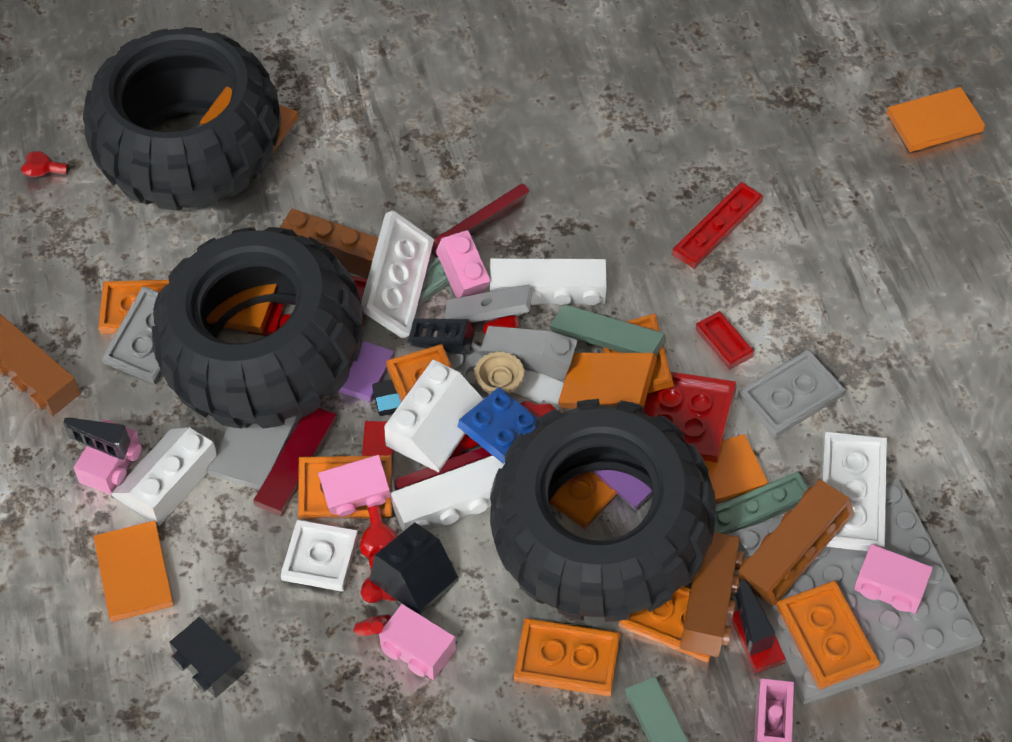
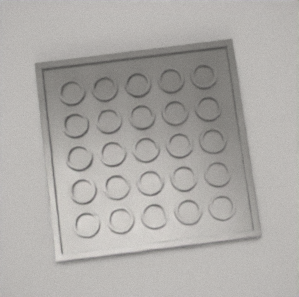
[727,480,984,704]

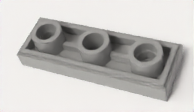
[444,284,532,323]

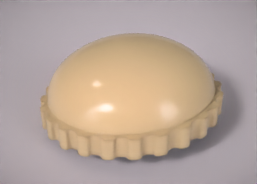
[473,351,525,395]

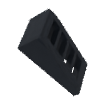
[407,318,474,354]
[63,417,130,460]
[736,579,775,656]

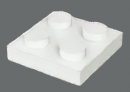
[280,520,358,591]

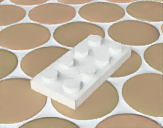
[361,210,434,338]
[821,432,887,551]

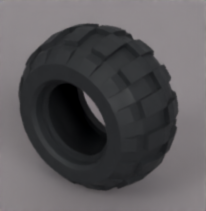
[83,27,281,210]
[152,227,364,429]
[490,399,716,622]

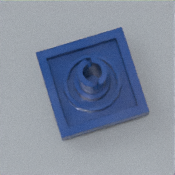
[457,387,538,464]

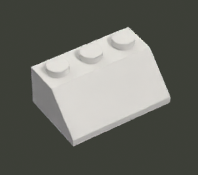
[384,360,483,472]
[111,427,217,527]

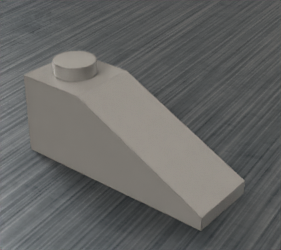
[480,326,578,381]

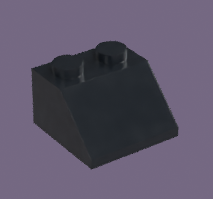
[369,522,459,615]

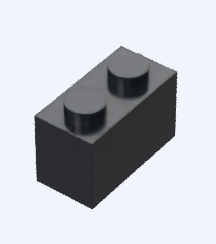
[169,617,246,698]

